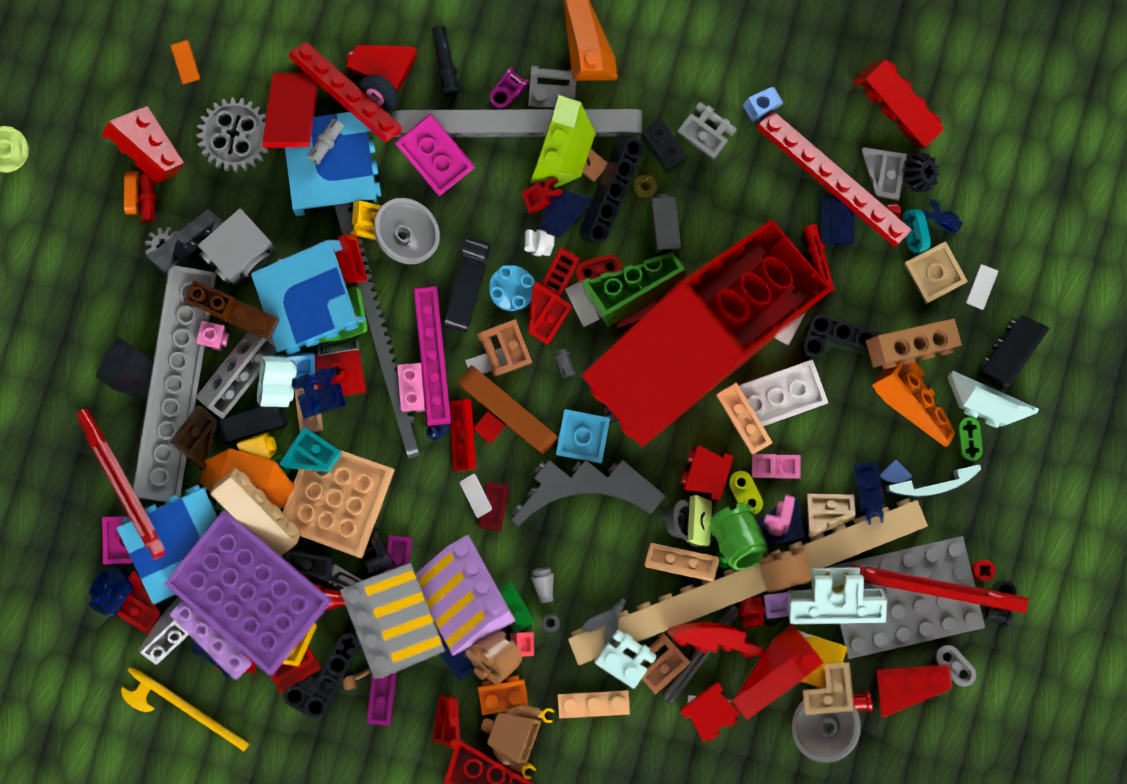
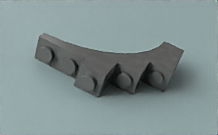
[511,460,666,527]

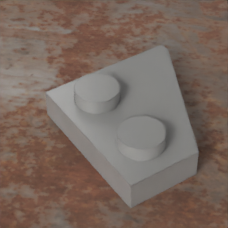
[862,147,907,201]

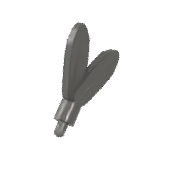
[583,598,625,645]

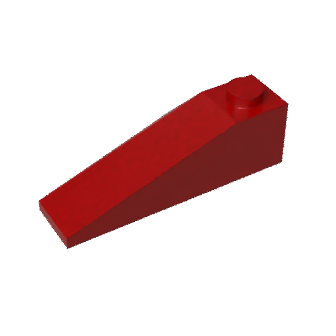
[732,624,824,720]

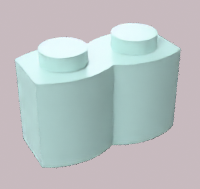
[257,356,296,407]

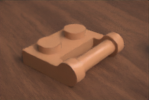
[477,319,532,378]
[640,632,690,695]

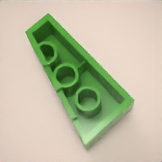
[582,252,686,327]

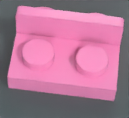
[398,363,426,413]
[764,496,795,536]

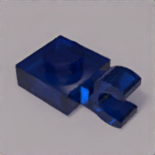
[923,200,963,234]

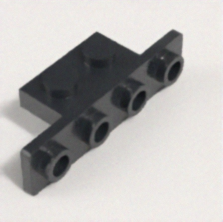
[147,209,224,273]

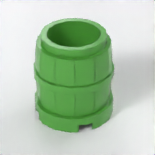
[709,503,768,570]

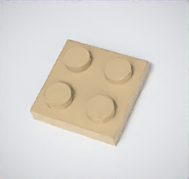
[904,241,968,304]

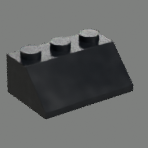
[978,315,1050,390]

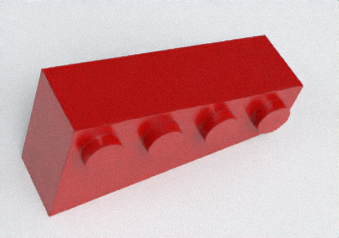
[444,740,532,784]

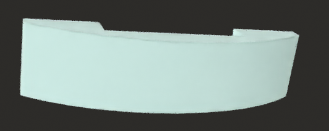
[886,465,981,497]

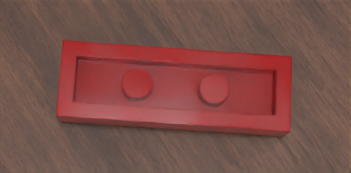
[449,399,476,471]

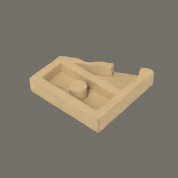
[806,494,855,537]

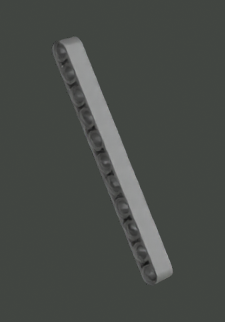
[392,109,642,137]

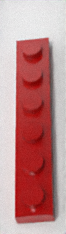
[289,42,402,143]

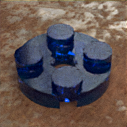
[89,567,133,615]

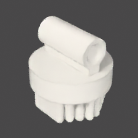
[524,230,554,257]

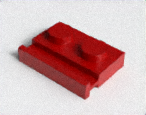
[270,645,322,693]

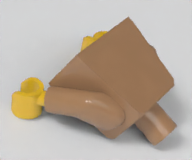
[481,705,555,780]

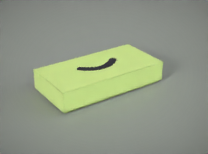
[687,495,712,547]

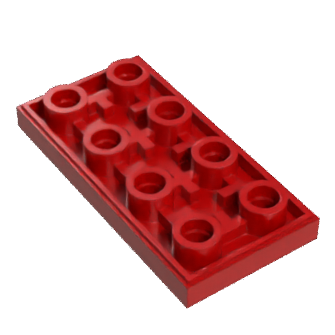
[262,73,318,148]

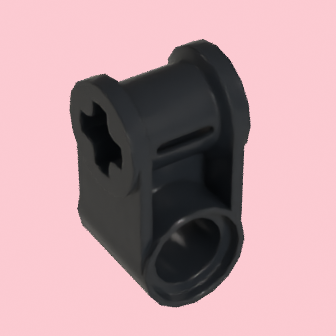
[984,580,1017,627]

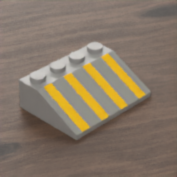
[340,563,446,679]

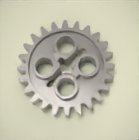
[196,97,269,173]

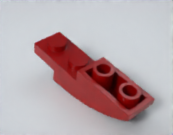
[667,622,765,659]

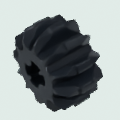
[901,153,940,192]

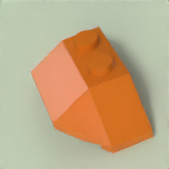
[200,448,294,508]

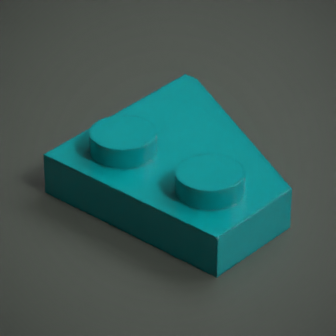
[279,427,343,472]

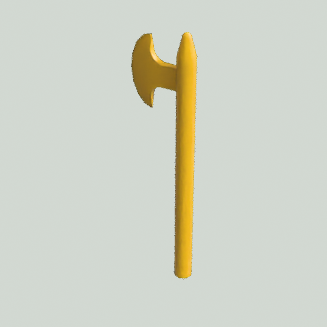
[121,667,249,751]

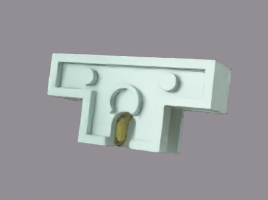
[787,568,887,624]

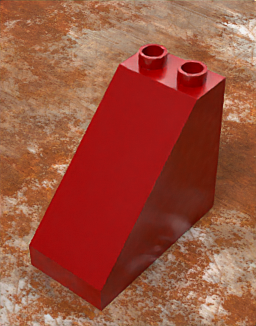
[581,219,832,447]

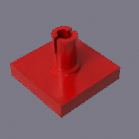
[314,349,367,401]

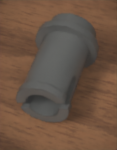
[553,348,576,379]
[541,613,560,632]

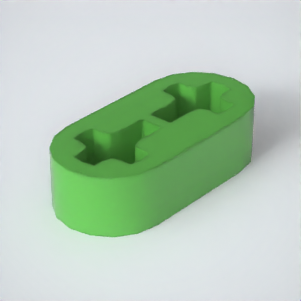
[957,417,983,462]

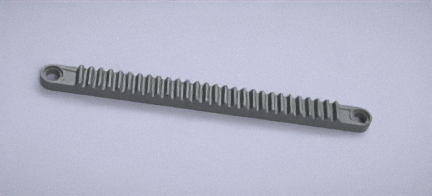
[334,203,420,459]

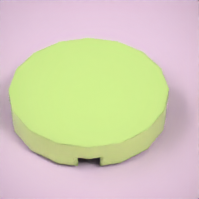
[0,126,29,173]

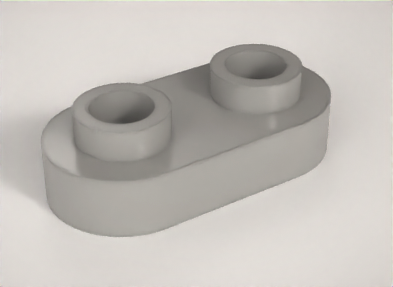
[935,645,976,687]

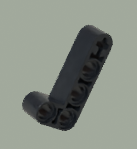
[444,237,491,333]
[801,314,897,359]
[284,633,361,718]

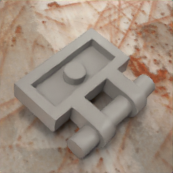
[677,102,737,160]

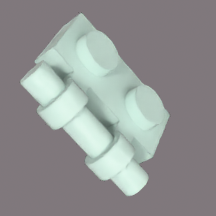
[594,630,657,689]

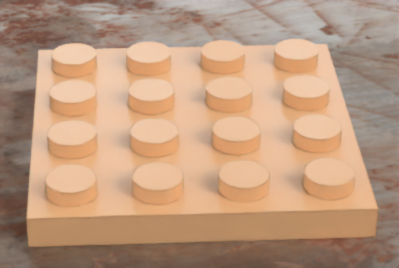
[282,450,395,558]

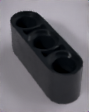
[217,406,288,444]

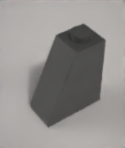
[651,194,681,257]

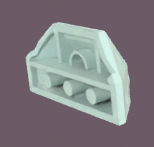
[947,371,1039,428]

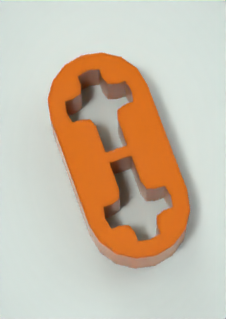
[124,171,140,215]

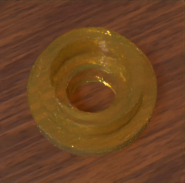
[634,175,657,198]

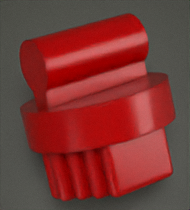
[739,597,766,629]

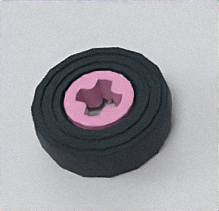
[358,75,398,113]

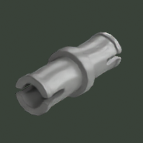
[307,118,344,165]

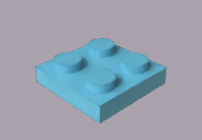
[556,409,610,464]

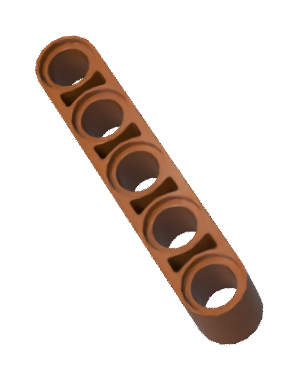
[456,365,558,456]

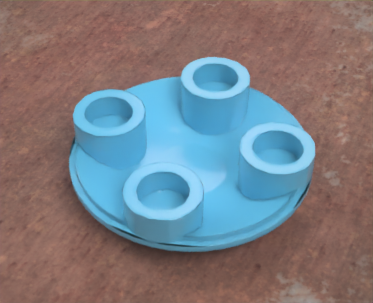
[489,265,534,311]

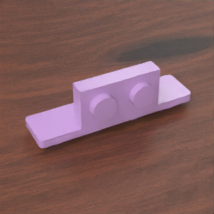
[170,601,252,679]

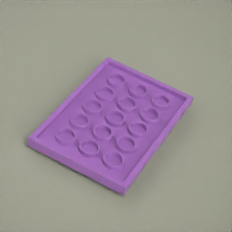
[164,510,333,675]

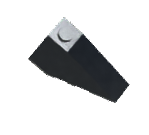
[96,336,199,400]

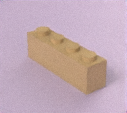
[210,467,301,556]

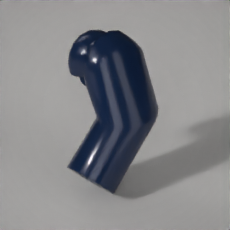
[426,424,450,440]

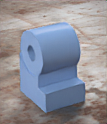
[743,87,783,122]

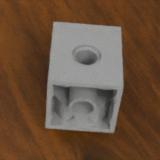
[198,208,277,286]

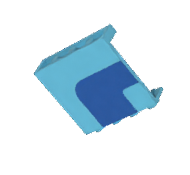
[285,112,381,216]
[251,240,366,355]
[117,485,218,604]

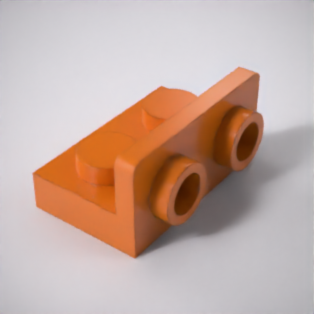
[477,675,529,715]

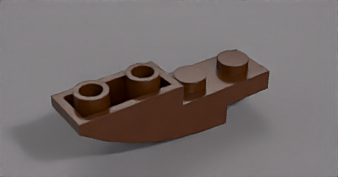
[183,280,280,341]

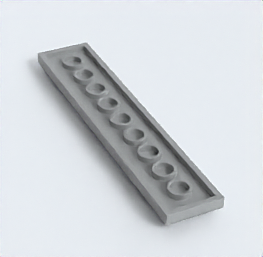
[132,265,216,501]

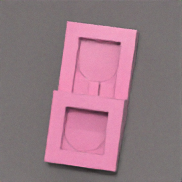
[752,454,801,479]

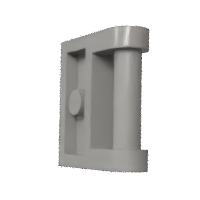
[528,66,576,109]

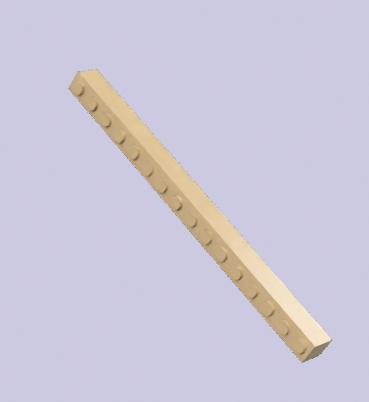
[568,498,928,665]

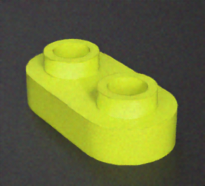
[729,471,763,514]

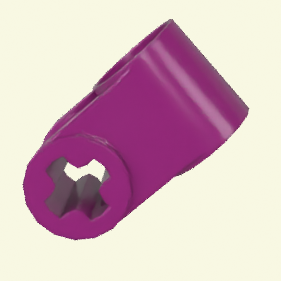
[490,67,530,110]

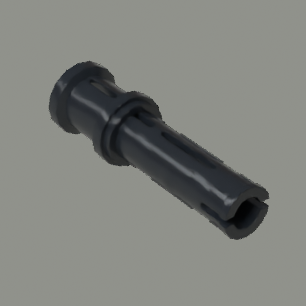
[432,25,461,97]

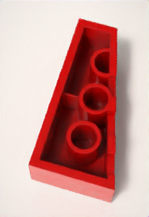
[852,59,945,148]

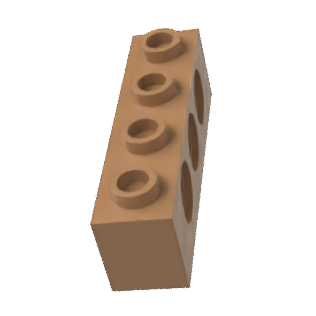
[866,318,962,369]

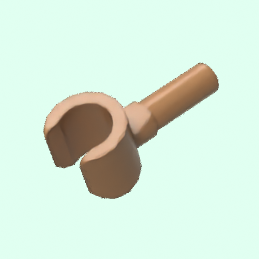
[343,667,372,690]

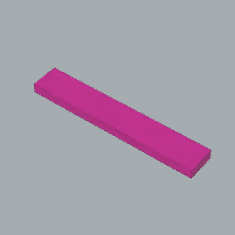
[414,286,451,426]

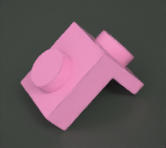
[197,321,230,351]

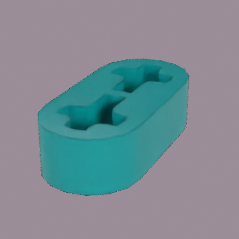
[902,209,931,253]

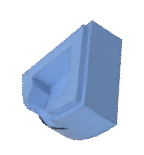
[879,460,912,483]

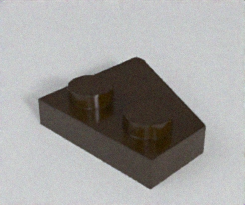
[169,406,218,471]

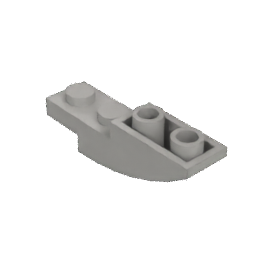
[139,597,189,665]

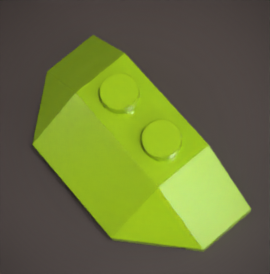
[530,95,596,189]

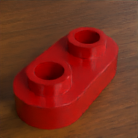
[576,255,622,283]

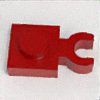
[521,178,563,214]

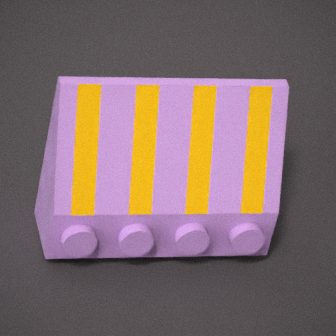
[416,535,515,656]

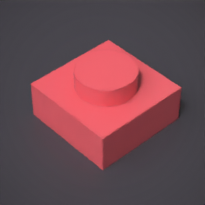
[510,632,534,657]

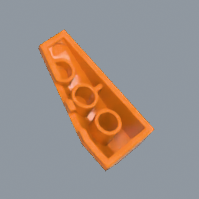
[563,0,618,81]
[872,361,955,447]

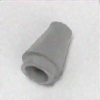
[531,567,554,603]

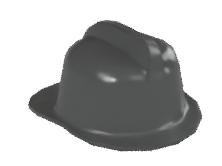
[661,500,702,547]

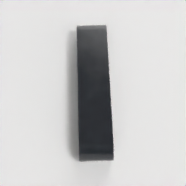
[580,138,644,243]

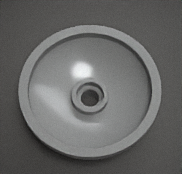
[373,198,440,264]
[792,700,861,763]

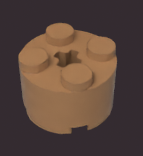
[759,547,813,592]
[465,630,522,685]

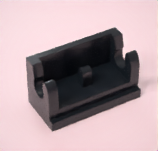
[362,524,394,577]

